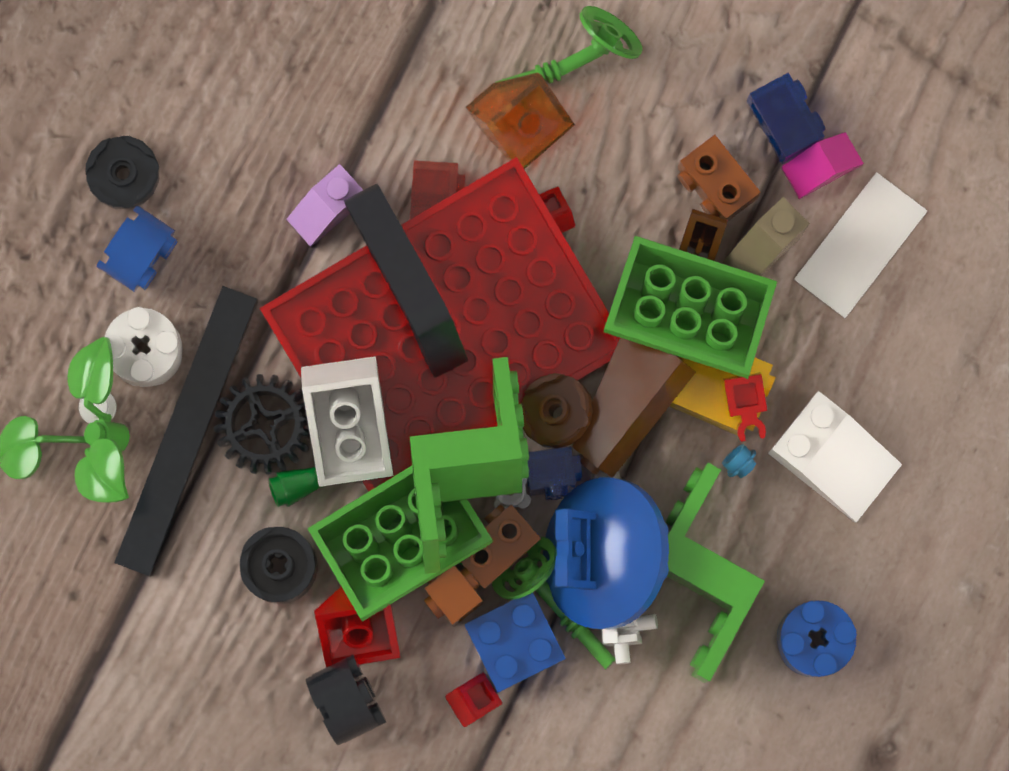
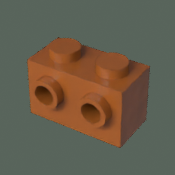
[677,134,761,221]
[461,504,541,589]
[424,566,483,627]

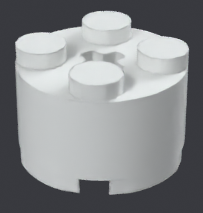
[105,307,183,387]

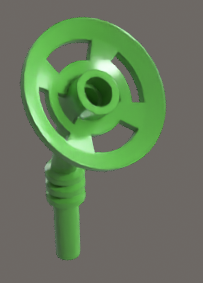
[495,6,643,95]
[492,536,616,670]

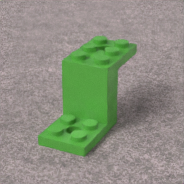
[410,357,529,574]
[665,463,765,683]

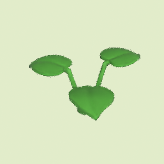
[0,337,130,503]

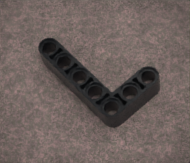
[344,184,468,378]

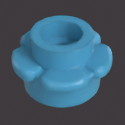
[722,444,756,478]

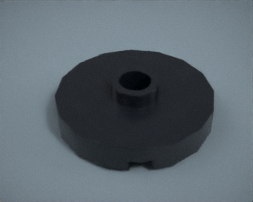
[85,136,159,209]

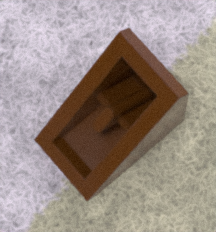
[679,209,728,261]

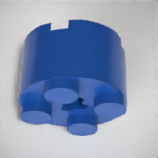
[96,205,178,292]
[777,600,857,677]

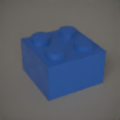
[464,592,566,693]

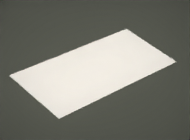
[794,172,927,318]

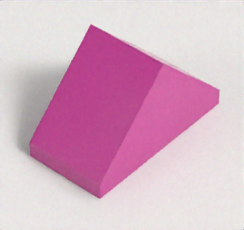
[781,132,864,199]

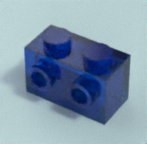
[746,72,826,164]
[527,447,582,501]

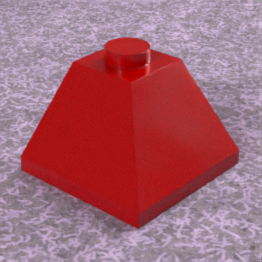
[314,587,401,667]

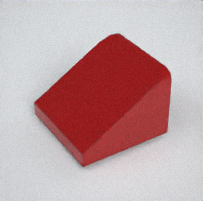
[539,186,576,233]
[445,672,503,727]

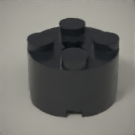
[240,527,318,604]
[305,655,387,745]

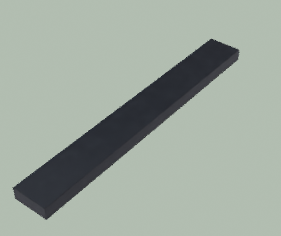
[114,286,258,577]

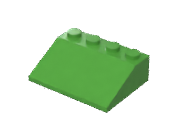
[603,236,777,379]
[307,466,493,622]

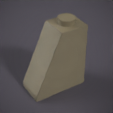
[722,197,810,276]

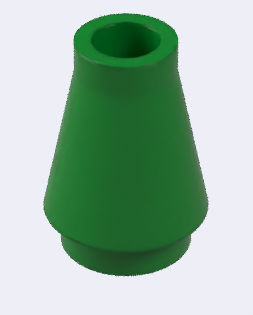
[268,466,325,507]

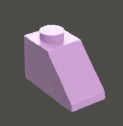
[286,164,363,247]

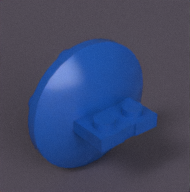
[543,477,669,630]

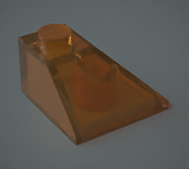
[465,73,575,169]

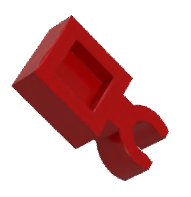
[723,372,768,442]

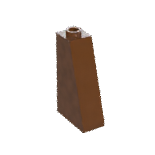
[572,338,696,478]

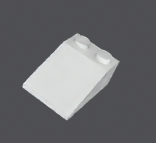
[301,356,393,487]
[768,391,902,523]

